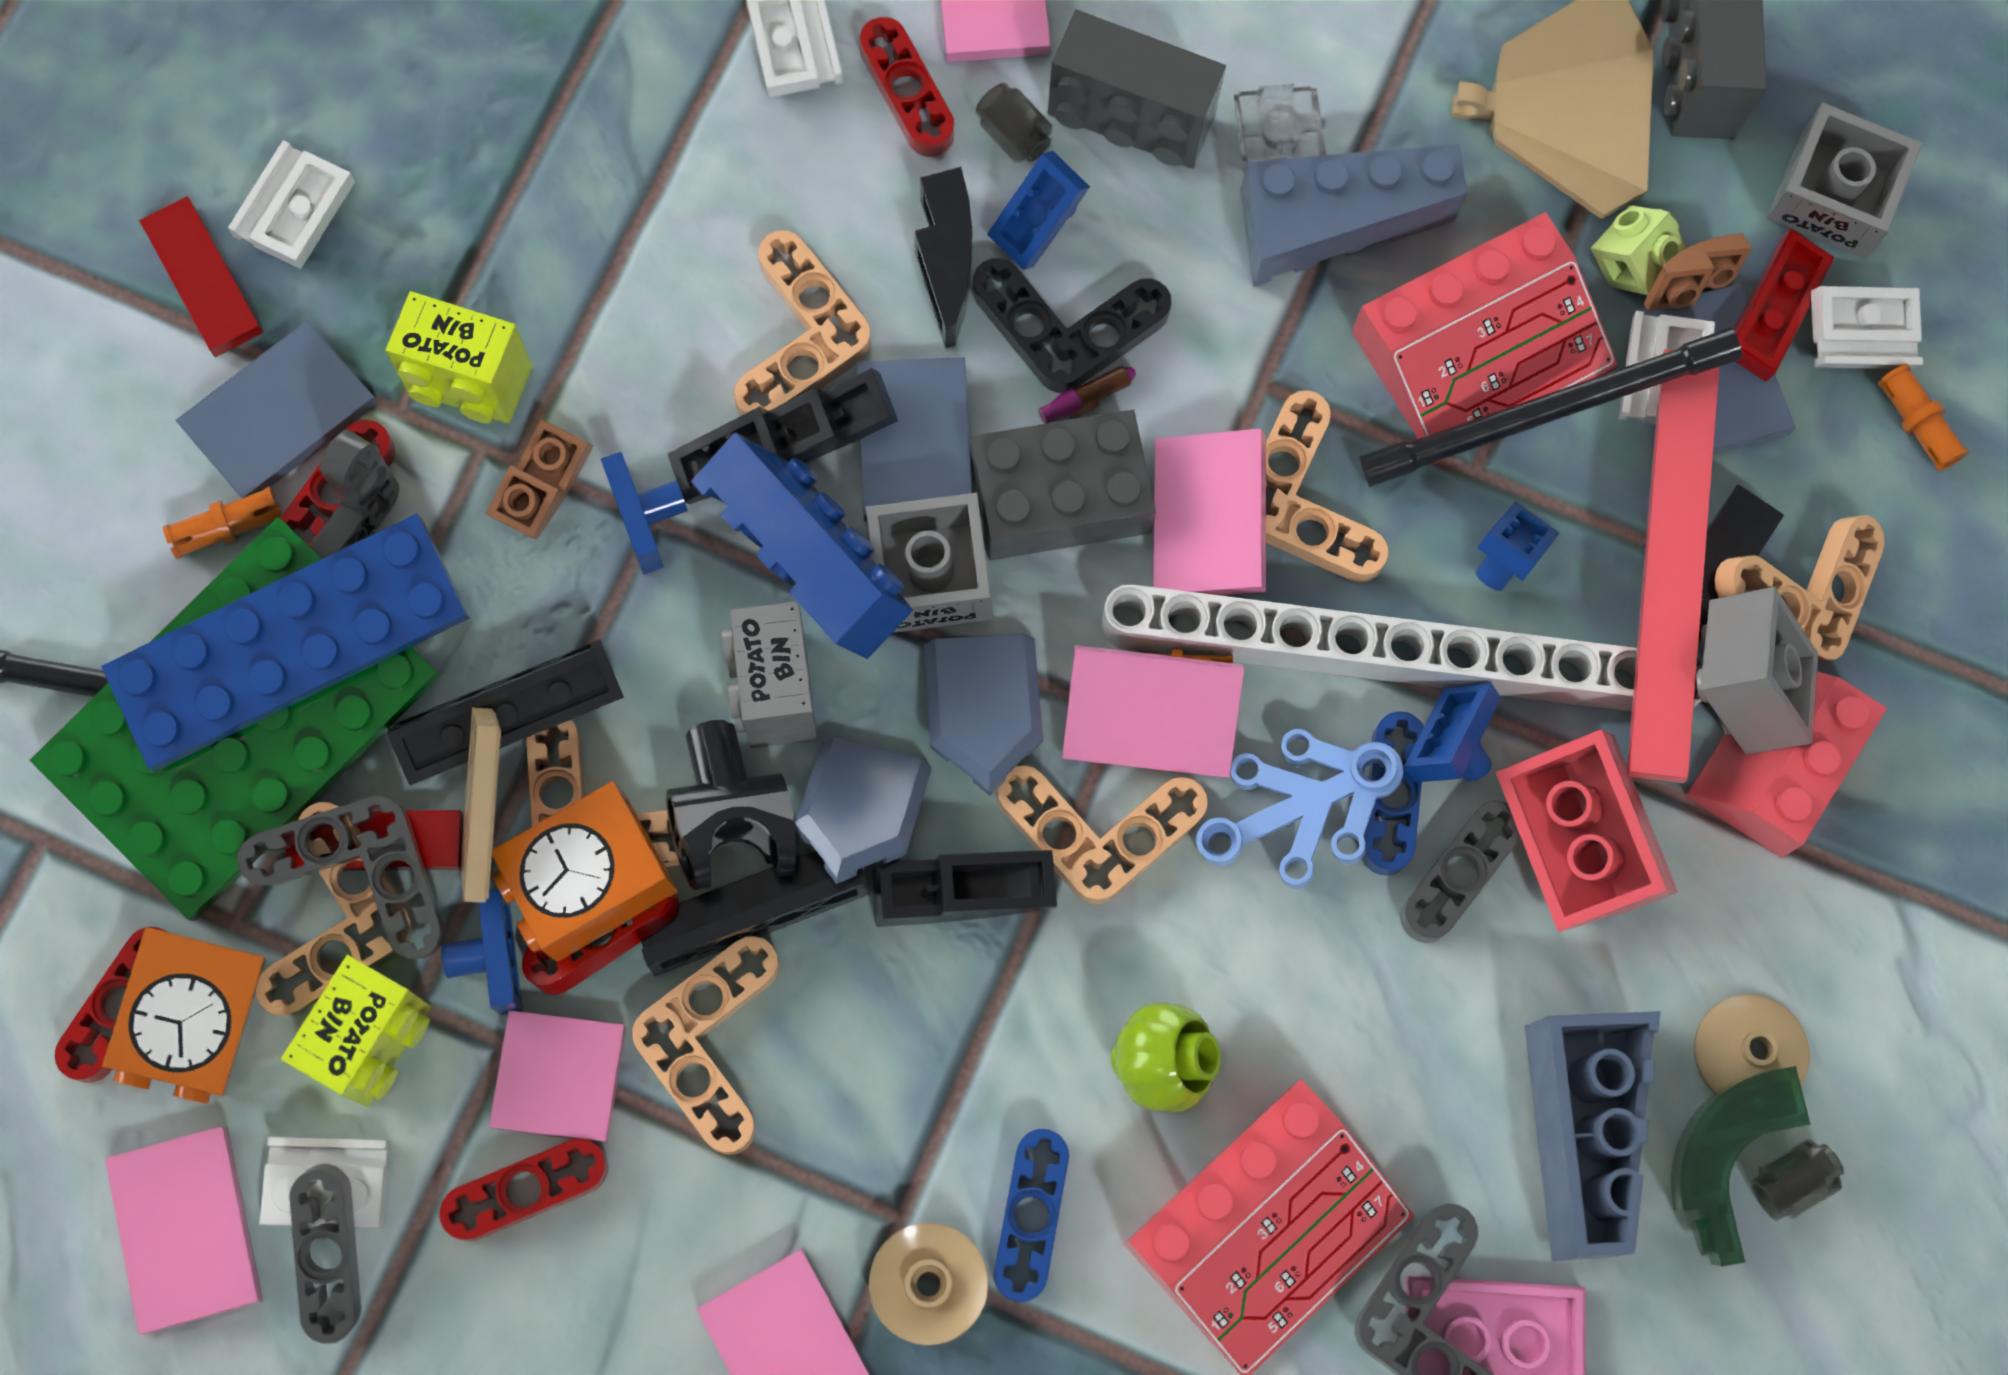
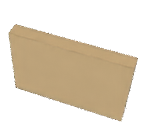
[460,707,501,903]

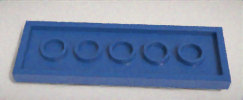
[101,513,470,771]

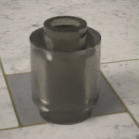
[975,83,1052,162]
[1750,1139,1844,1221]

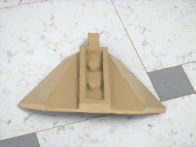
[1451,0,1654,219]

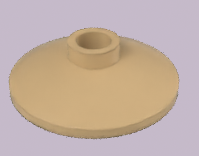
[1694,994,1810,1110]
[869,1223,988,1345]

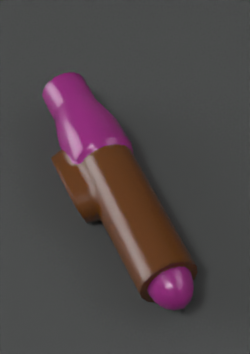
[1038,366,1136,424]

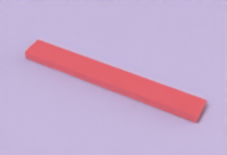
[1626,349,1720,783]

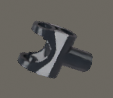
[666,720,796,890]

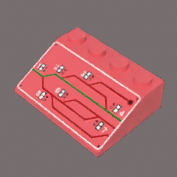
[1352,212,1618,464]
[1123,1079,1415,1375]

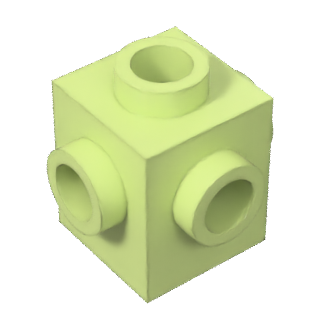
[1590,205,1687,295]

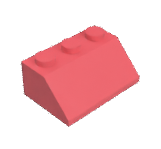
[1685,672,1887,858]
[1495,729,1678,932]

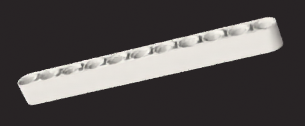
[1101,585,1703,712]

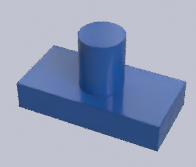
[987,151,1090,270]
[601,451,688,575]
[1476,501,1560,591]
[1403,682,1501,782]
[441,889,523,1015]

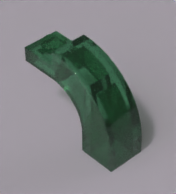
[1671,1066,1811,1267]

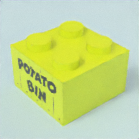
[385,291,533,424]
[281,954,431,1107]

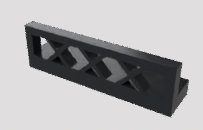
[386,639,624,786]
[641,851,870,977]

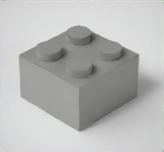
[1696,587,1818,755]

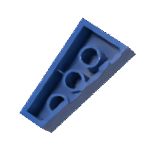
[691,432,913,659]

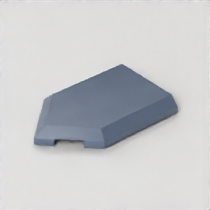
[924,634,1043,796]
[794,737,931,884]

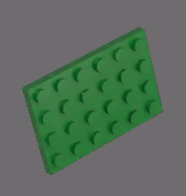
[29,517,442,921]

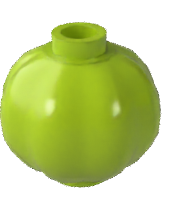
[1111,1003,1221,1113]

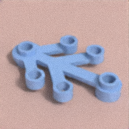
[1196,728,1403,889]

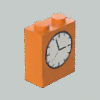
[492,781,679,962]
[102,927,266,1104]

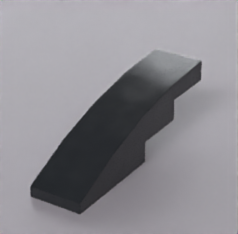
[667,368,898,504]

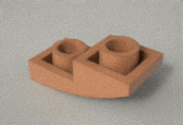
[1643,233,1752,311]
[486,419,594,539]

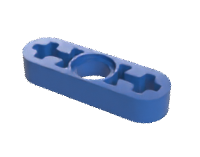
[1362,711,1424,875]
[994,1129,1069,1302]

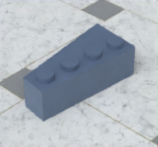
[1240,144,1467,287]
[1525,1011,1661,1261]

